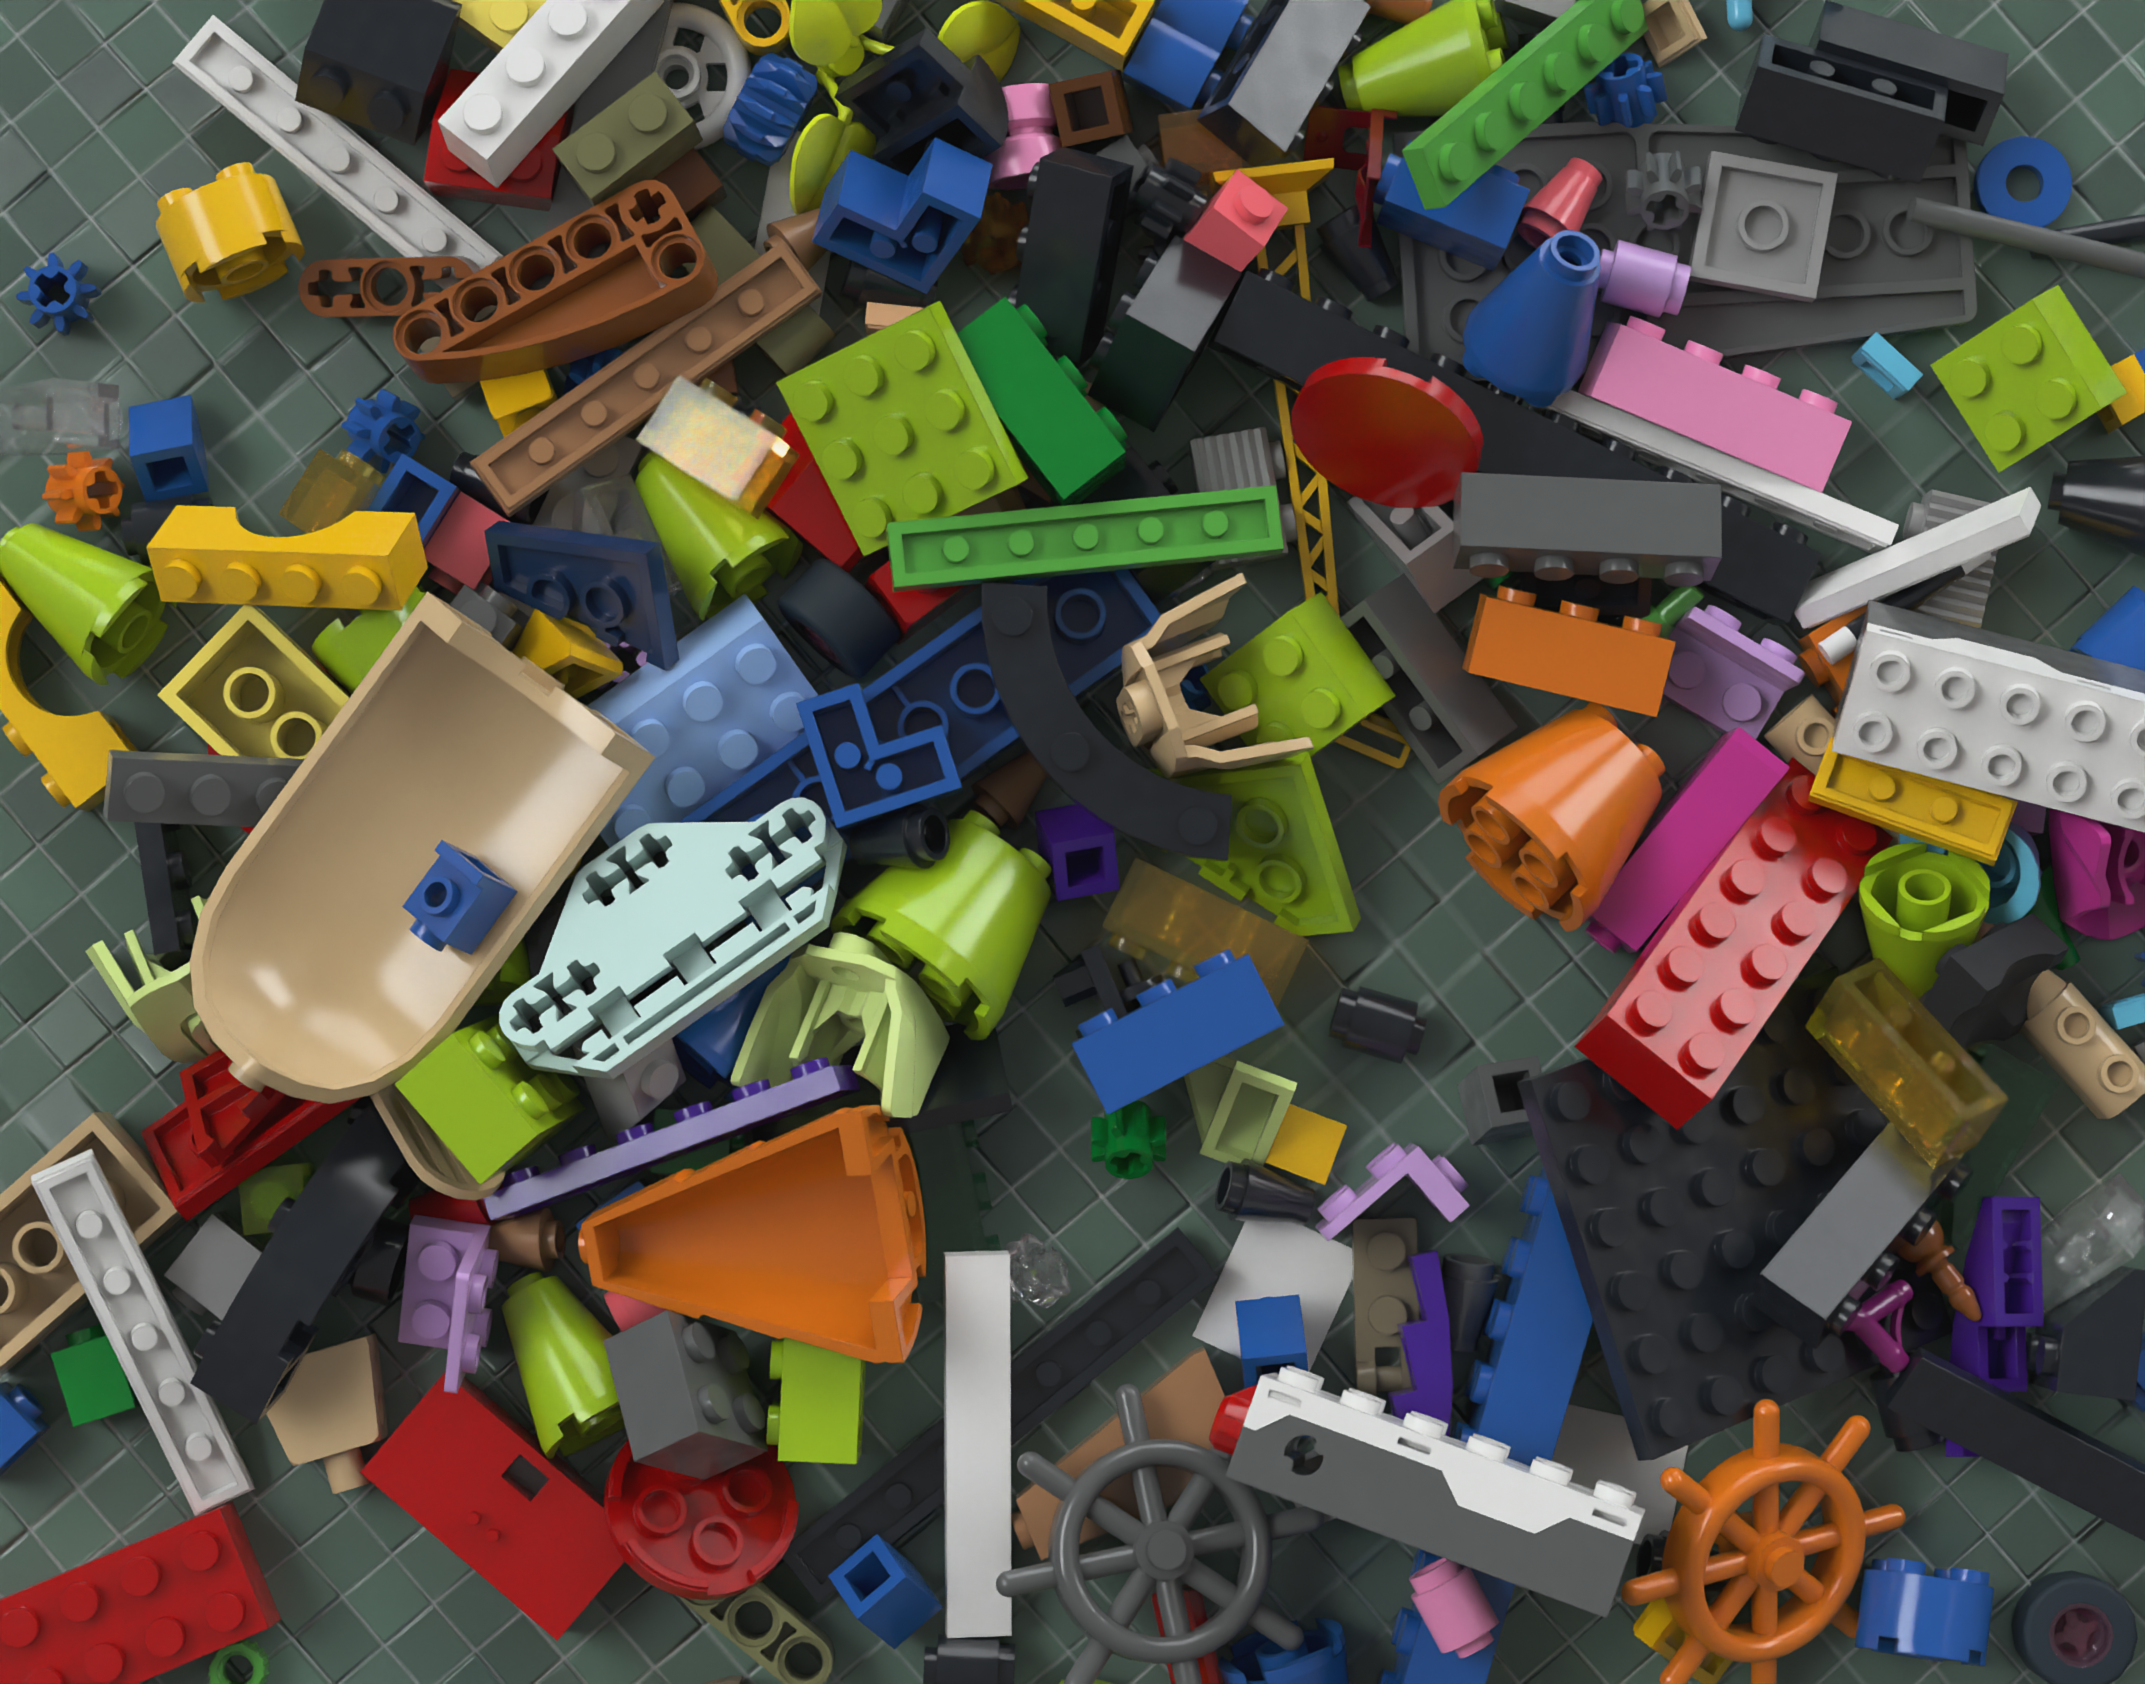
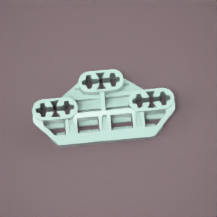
[499,797,847,1079]

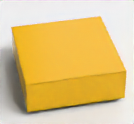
[1265,1104,1347,1185]

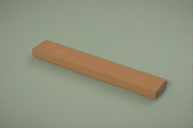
[470,240,822,517]

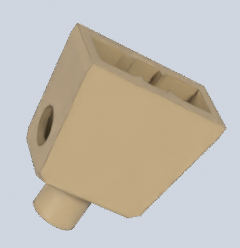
[266,1333,388,1494]

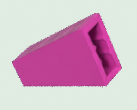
[1585,727,1790,954]

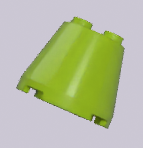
[830,810,1052,1040]

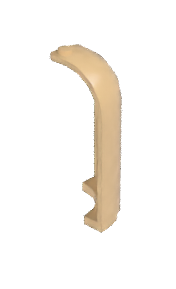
[189,591,655,1104]

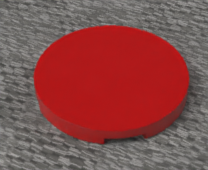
[1291,357,1484,509]
[604,1434,799,1600]

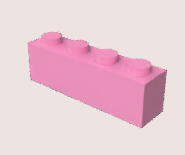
[1577,316,1852,493]

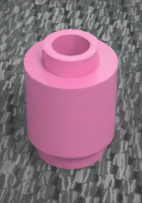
[1409,1558,1499,1658]

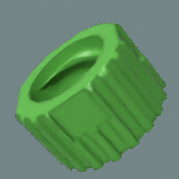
[208,1639,270,1684]

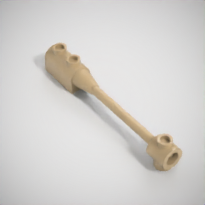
[1764,694,2145,1119]

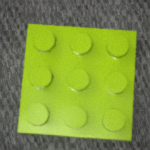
[776,301,1028,556]

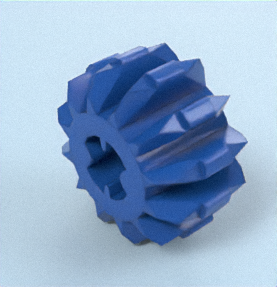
[723,52,817,167]

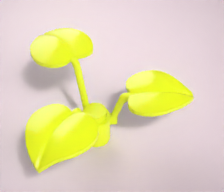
[789,0,1020,215]

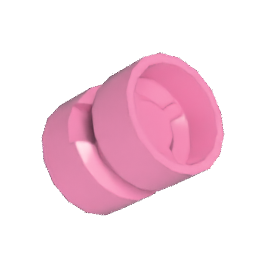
[983,83,1062,190]

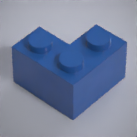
[812,137,993,294]
[796,683,963,832]

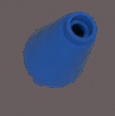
[1462,230,1601,407]

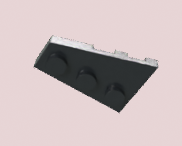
[134,822,198,972]

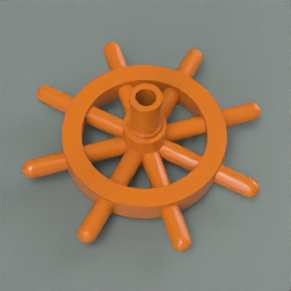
[1621,1399,1906,1684]

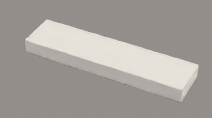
[1794,487,2041,629]

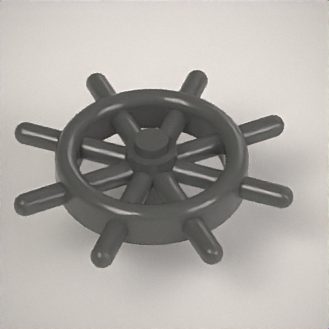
[996,1384,1324,1684]

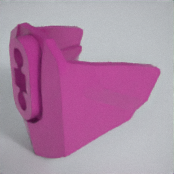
[2049,808,2145,941]

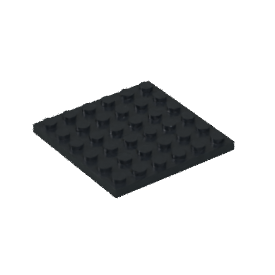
[1517,966,1953,1461]

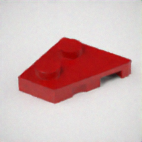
[179,1049,286,1169]

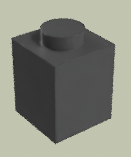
[1457,1056,1542,1146]

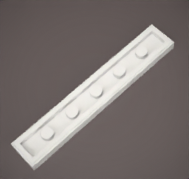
[172,15,504,290]
[1528,390,1899,554]
[31,1148,255,1516]
[943,1250,1012,1638]

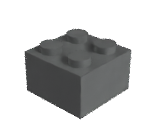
[604,1310,768,1480]

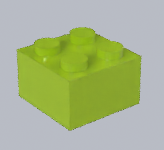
[1930,285,2127,473]
[1200,592,1396,758]
[767,1337,866,1464]

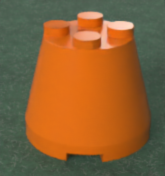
[1438,702,1665,932]

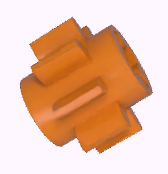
[42,451,126,531]

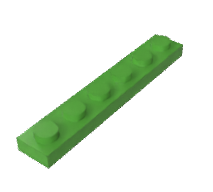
[1402,0,1649,210]
[886,485,1284,592]

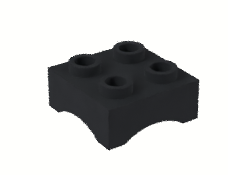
[1901,913,2070,1077]

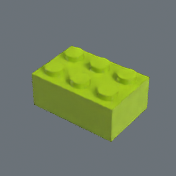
[394,1013,586,1185]

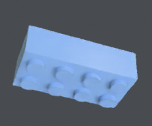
[587,594,818,848]

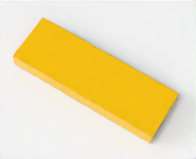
[1808,736,2018,867]

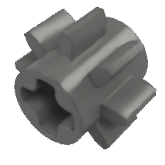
[1625,151,1702,231]

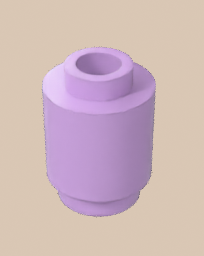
[1598,239,1691,318]

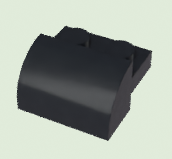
[834,28,1009,176]

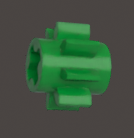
[1091,1100,1167,1179]

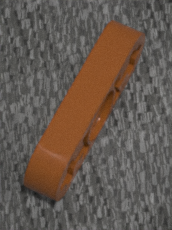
[298,256,481,317]

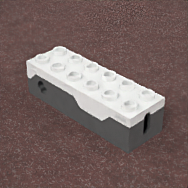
[1832,600,2145,832]
[1209,1365,1646,1618]

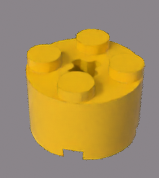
[156,162,305,303]

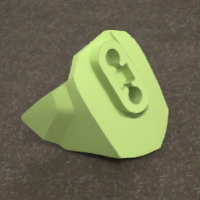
[85,895,220,1063]
[730,932,950,1118]

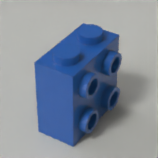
[1371,140,1530,271]

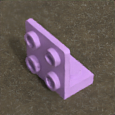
[1662,605,1806,740]
[398,1215,499,1393]

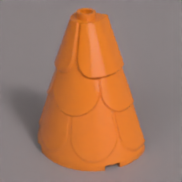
[578,1105,926,1364]

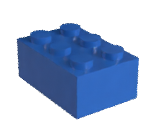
[1072,948,1285,1115]

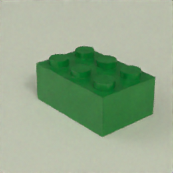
[957,296,1128,506]

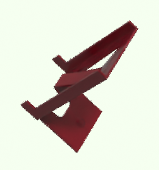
[1303,106,1397,248]

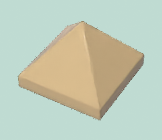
[1642,0,1707,68]

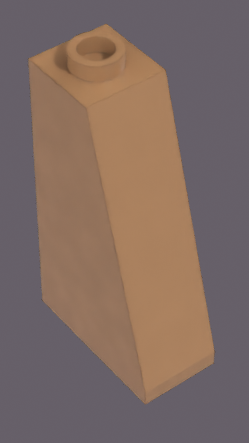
[1011,1346,1225,1560]

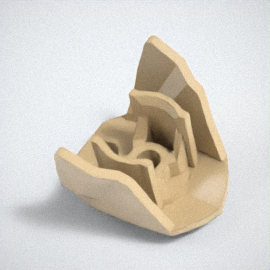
[1116,573,1314,779]

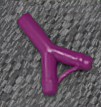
[1847,1279,1913,1373]

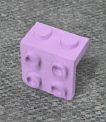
[1315,1142,1470,1241]

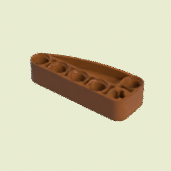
[392,180,719,384]

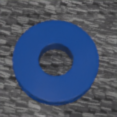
[1974,136,2072,228]

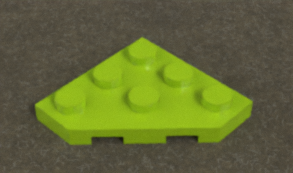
[1147,752,1361,937]

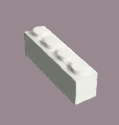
[438,0,664,188]

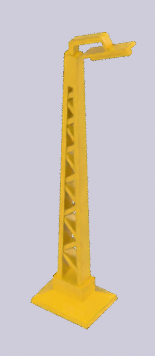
[1209,158,1411,769]

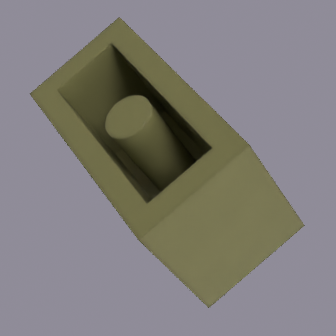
[552,71,703,206]

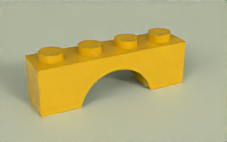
[146,505,428,611]
[0,576,138,812]

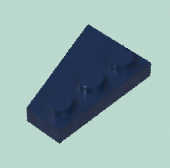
[484,521,679,671]

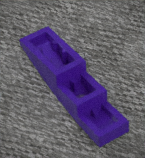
[1946,1196,2044,1457]
[1387,1250,1453,1437]

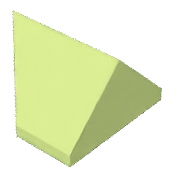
[1184,1056,1297,1166]

